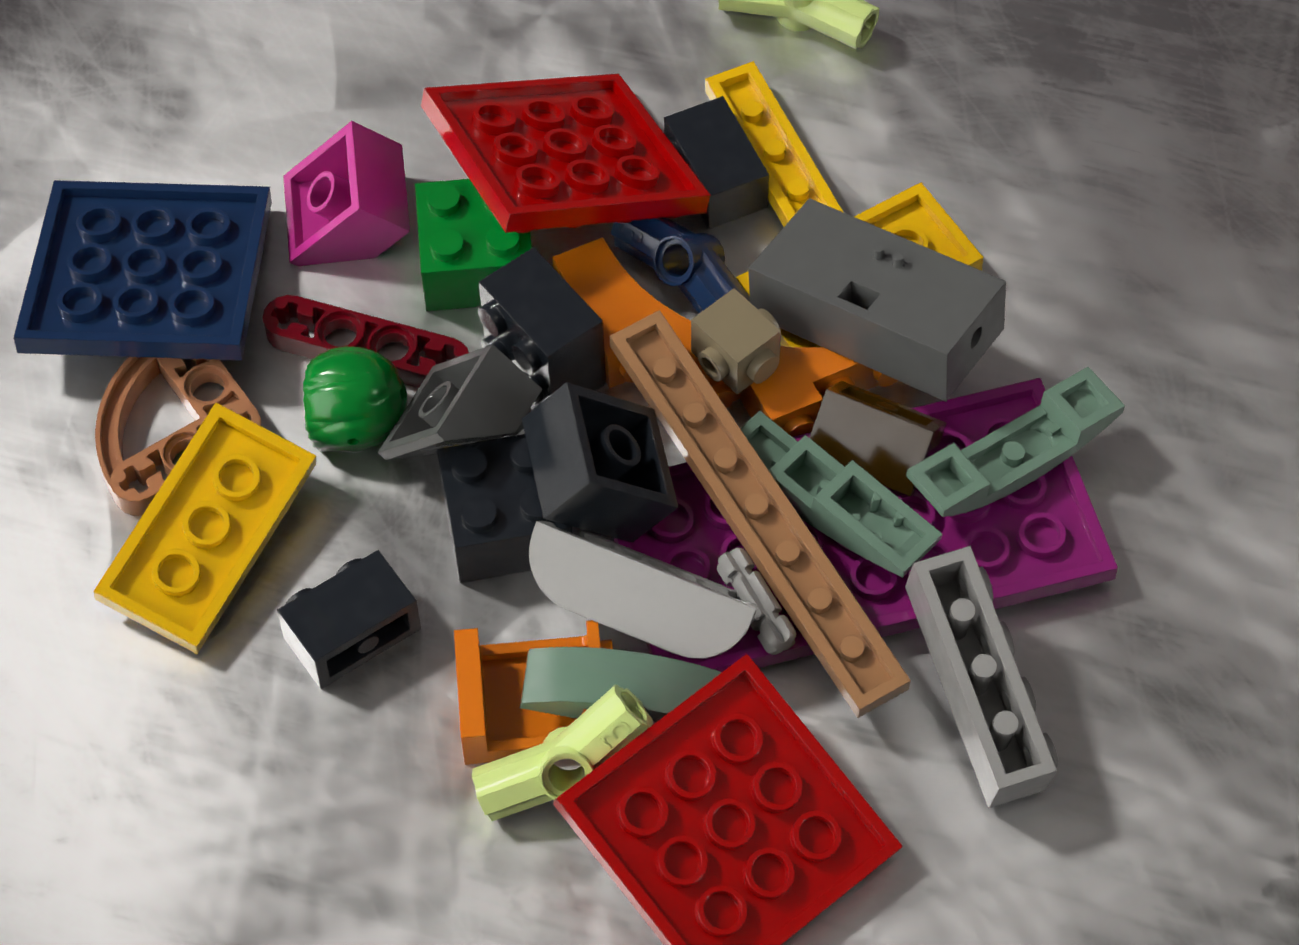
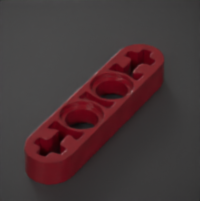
[262,295,469,388]

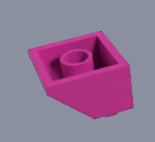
[283,121,410,266]

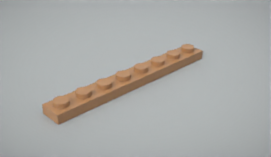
[610,310,911,718]

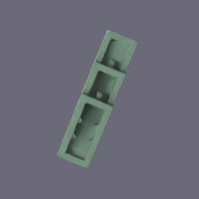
[741,411,942,578]

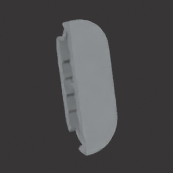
[529,521,758,658]

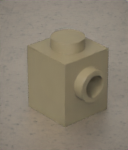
[691,288,781,394]

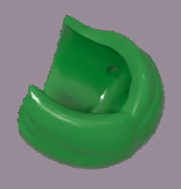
[303,346,408,452]

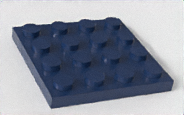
[13,180,272,360]

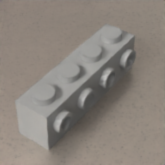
[905,546,1058,809]

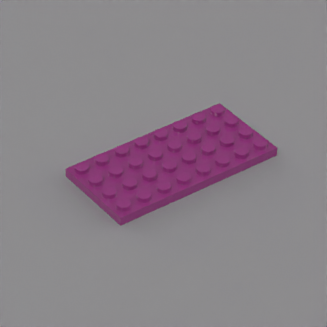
[614,378,1118,672]

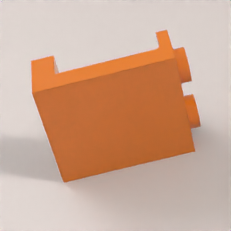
[454,620,613,765]

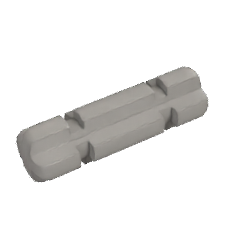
[717,548,796,655]

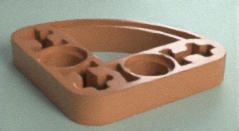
[95,357,263,516]

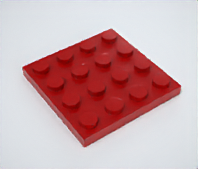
[421,74,711,233]
[553,654,903,945]

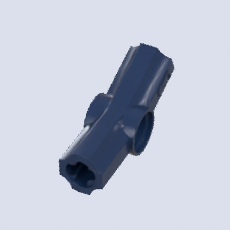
[610,217,750,313]

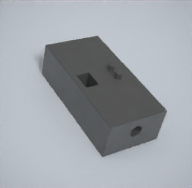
[748,198,1006,402]

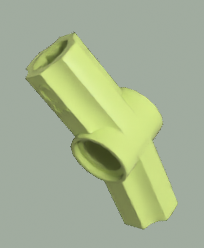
[719,0,879,49]
[472,684,653,821]

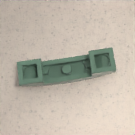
[906,367,1125,517]
[520,647,722,722]

